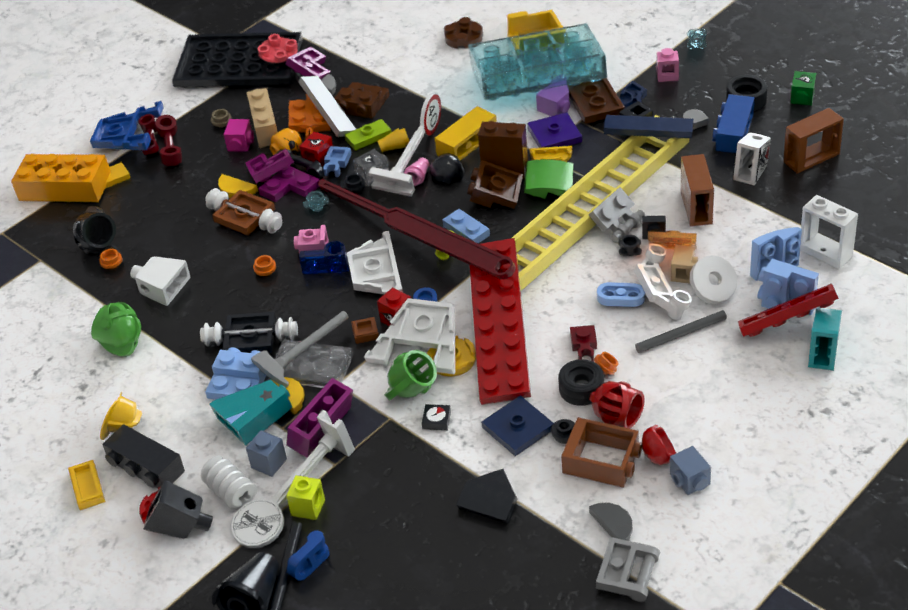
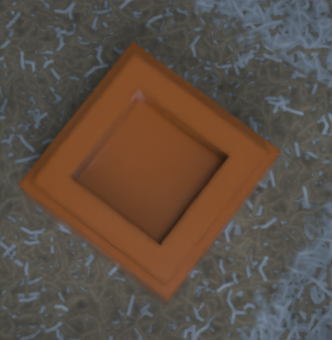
[351,317,379,344]

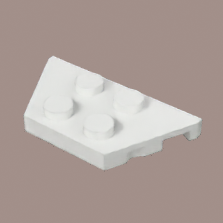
[347,231,403,294]

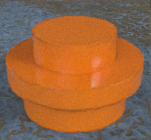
[99,249,123,269]
[253,255,276,276]
[594,352,618,375]

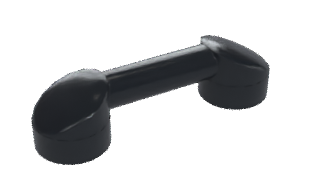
[273,149,324,180]

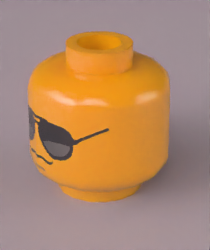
[269,128,302,155]

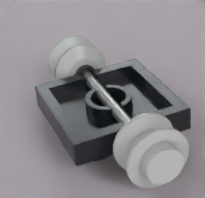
[200,312,298,353]

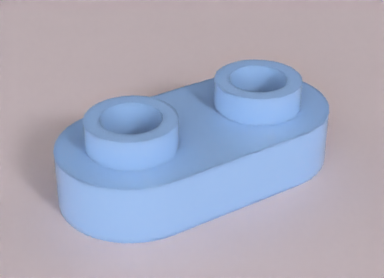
[597,282,645,307]

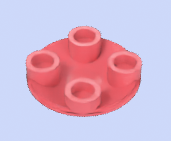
[258,34,298,63]

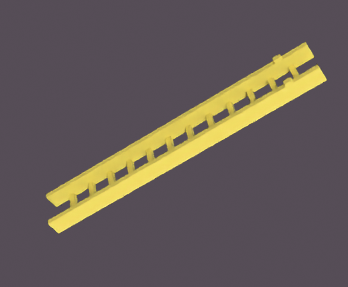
[512,115,689,291]

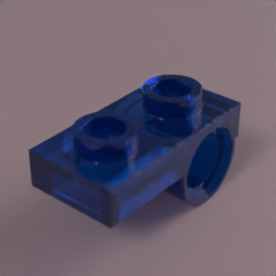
[299,241,349,274]

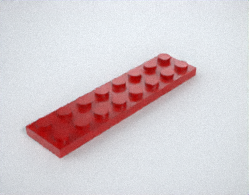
[470,238,531,405]

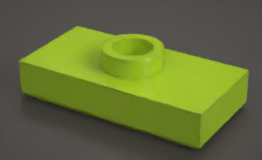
[345,119,392,151]

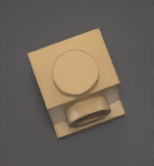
[671,245,698,283]

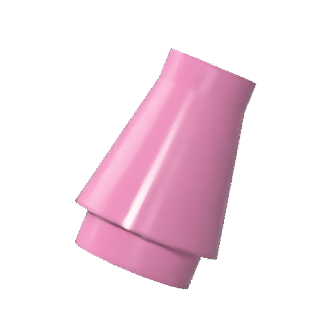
[404,158,430,186]

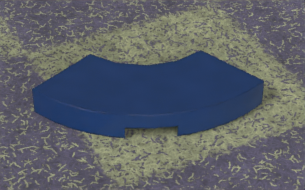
[620,81,647,108]

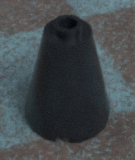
[212,552,279,610]

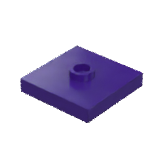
[527,112,582,148]

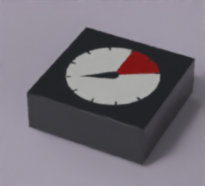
[422,404,451,430]

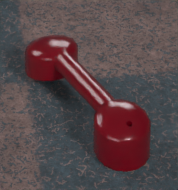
[155,115,182,166]

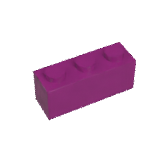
[286,378,353,458]

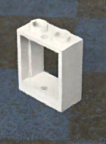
[800,195,858,270]

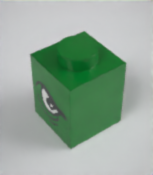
[790,71,816,105]

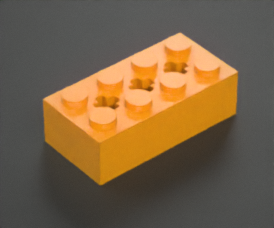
[11,154,111,202]

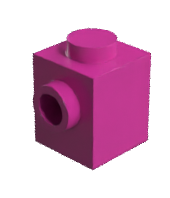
[224,119,254,151]

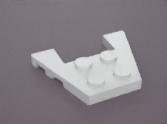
[364,298,456,374]

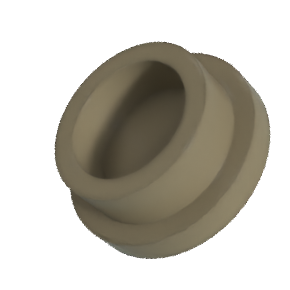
[211,109,232,127]

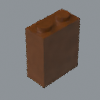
[478,121,528,179]

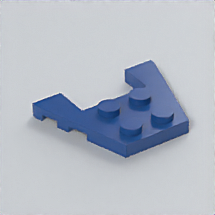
[90,101,164,150]

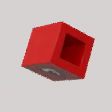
[300,131,333,166]
[377,287,411,327]

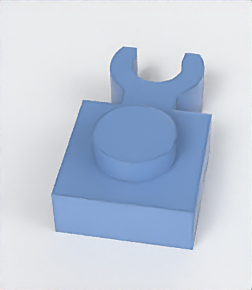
[323,146,352,177]

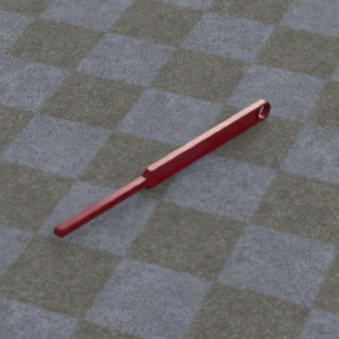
[318,179,516,279]

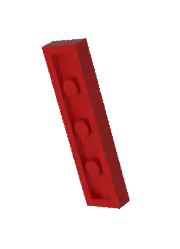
[738,283,839,337]

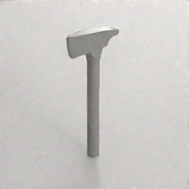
[251,311,349,388]

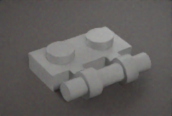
[588,187,645,242]

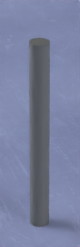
[635,310,727,353]

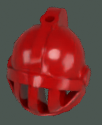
[589,381,645,429]

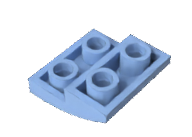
[750,227,802,281]

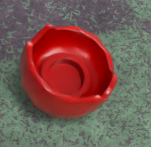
[642,425,676,466]

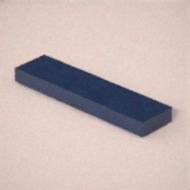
[604,115,694,138]

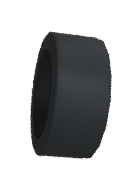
[726,75,768,111]

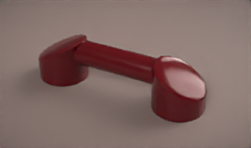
[138,114,160,155]

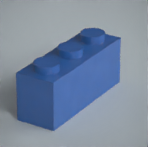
[712,94,754,153]

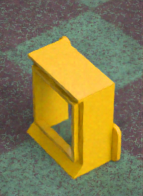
[507,10,566,58]

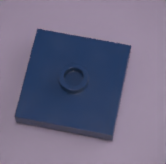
[481,395,554,456]

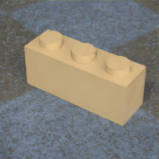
[247,88,277,148]

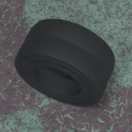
[558,359,604,406]

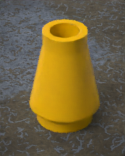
[378,128,410,152]

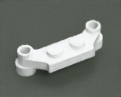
[634,244,692,320]

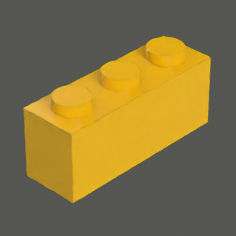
[435,106,497,161]

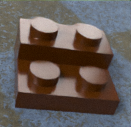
[334,82,390,119]
[467,160,523,209]

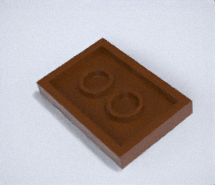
[566,72,625,124]

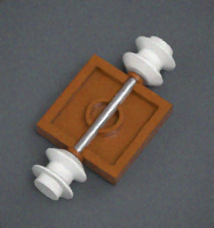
[205,188,282,235]

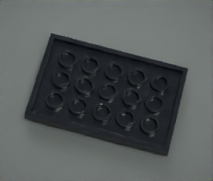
[172,32,303,88]

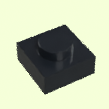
[642,215,666,239]

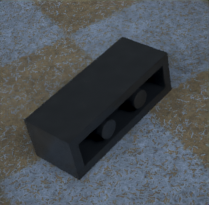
[102,424,185,488]

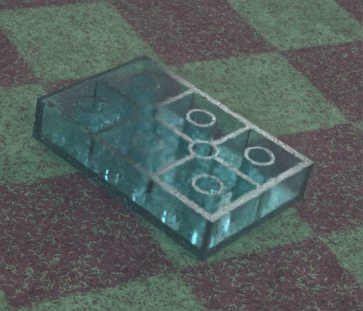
[468,23,607,100]

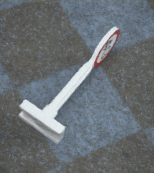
[368,93,441,197]

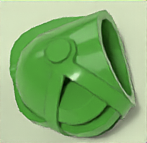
[91,302,141,357]
[384,350,437,401]

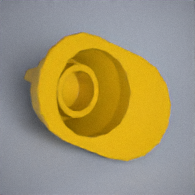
[100,392,142,440]

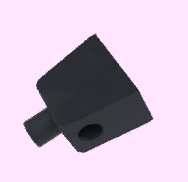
[143,480,213,539]

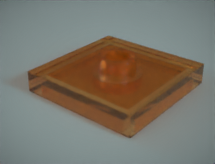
[648,230,697,250]

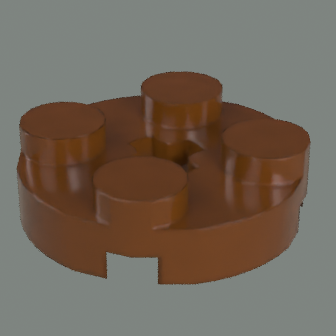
[444,17,483,49]

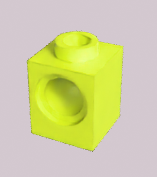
[286,475,325,520]

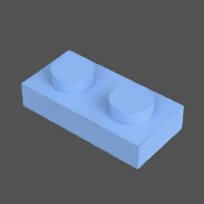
[442,209,490,243]

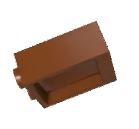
[783,108,844,173]
[561,417,642,488]

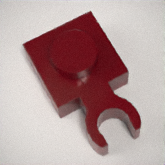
[570,325,597,362]

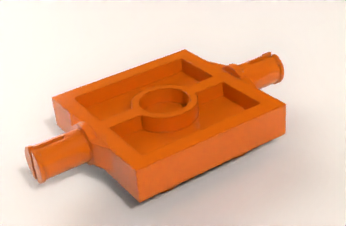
[288,94,331,140]

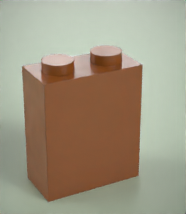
[680,154,714,226]

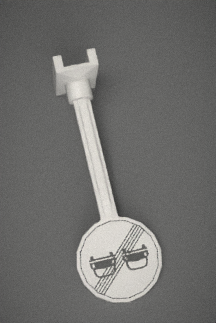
[231,410,355,548]

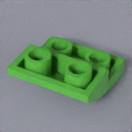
[524,159,573,199]

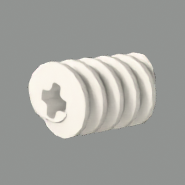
[200,455,257,509]

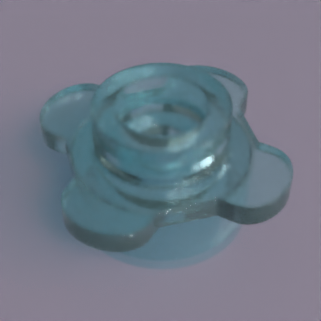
[687,29,707,49]
[303,191,329,212]

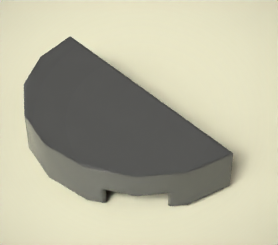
[589,503,633,541]

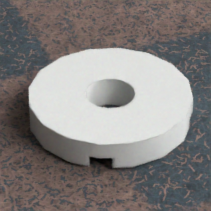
[690,255,737,304]

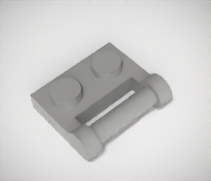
[596,537,660,602]

